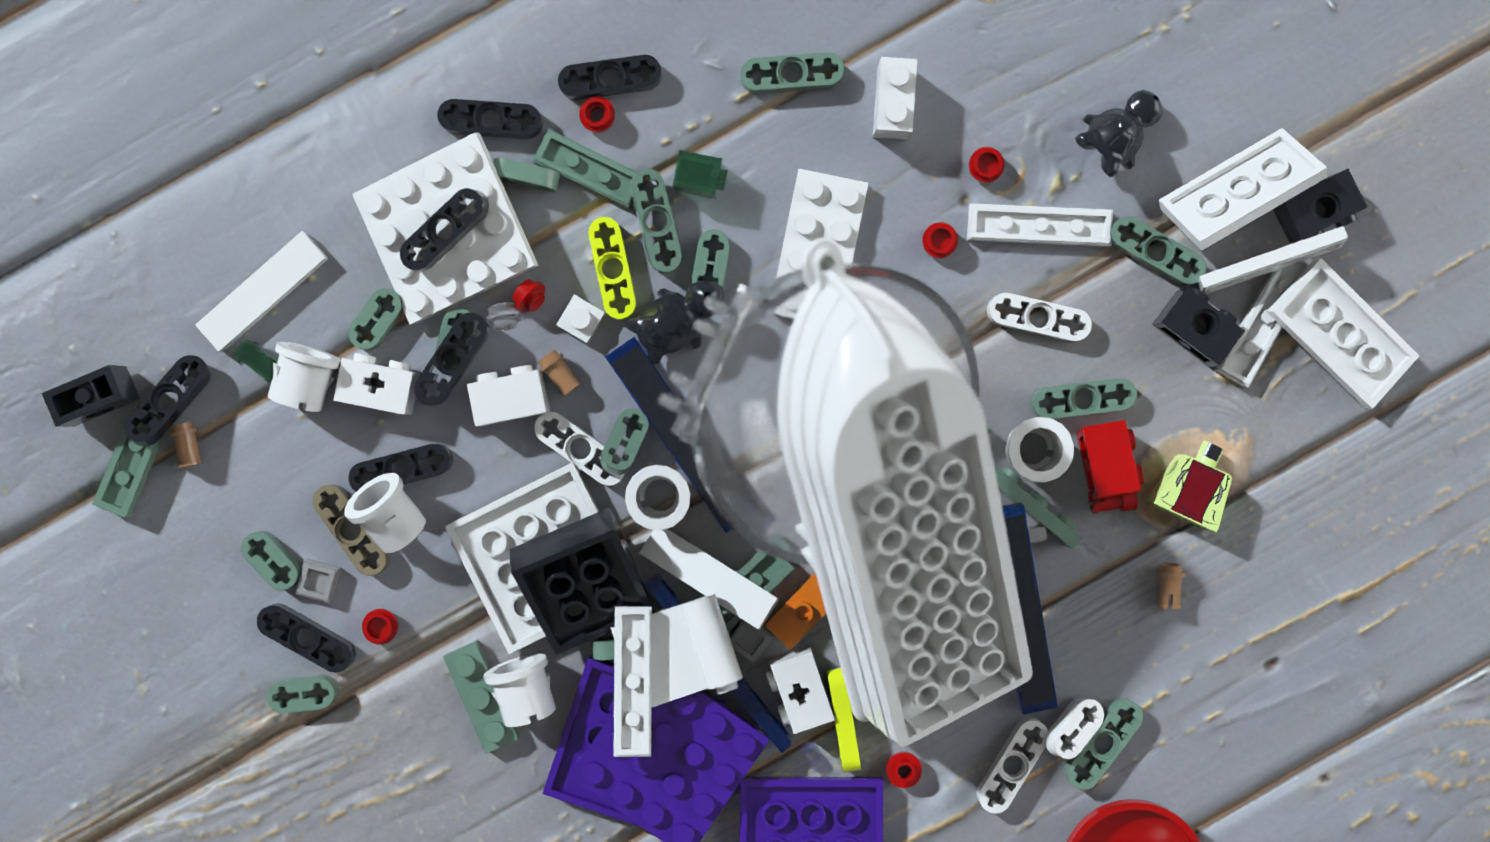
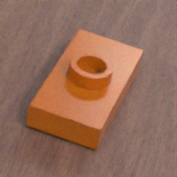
[765,573,826,650]

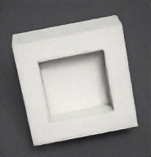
[556,294,606,343]

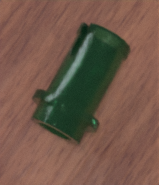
[234,339,277,383]

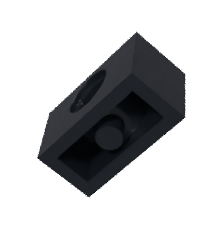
[1273,168,1367,243]
[1152,287,1245,367]
[41,365,140,427]

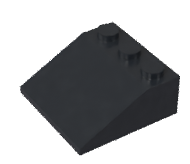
[509,507,655,655]

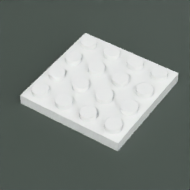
[352,132,539,325]
[445,462,599,654]

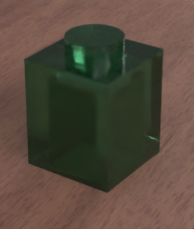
[672,150,728,199]

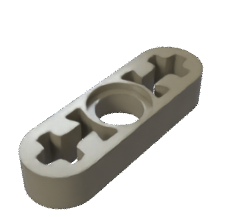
[313,484,390,576]

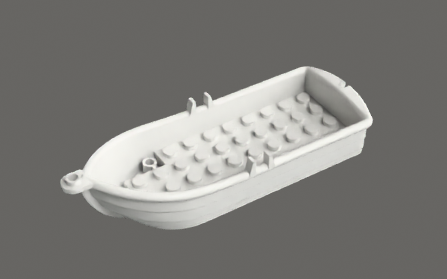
[778,239,1033,747]

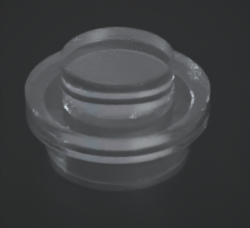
[486,302,522,332]

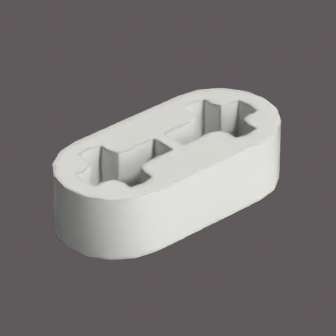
[1045,697,1104,759]

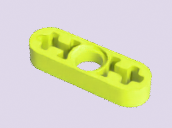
[588,217,637,320]
[826,668,861,773]

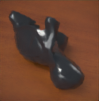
[1075,89,1163,177]
[627,281,724,364]

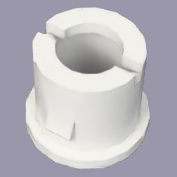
[268,342,341,412]
[1005,417,1074,482]
[625,465,691,531]
[344,473,426,553]
[484,653,556,727]

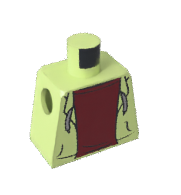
[1145,441,1232,533]

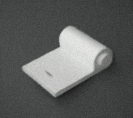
[611,593,743,708]

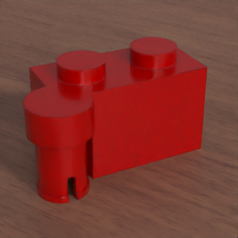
[1076,420,1144,514]

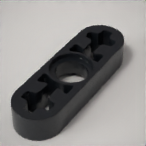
[558,54,662,100]
[437,99,543,139]
[400,188,489,271]
[414,313,490,406]
[124,355,210,447]
[348,443,453,492]
[257,603,356,673]

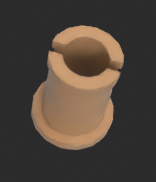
[538,349,581,397]
[168,421,203,468]
[1156,563,1186,609]

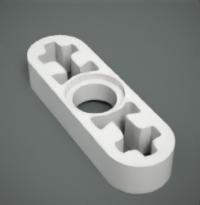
[987,293,1092,342]
[534,412,626,486]
[977,717,1048,814]

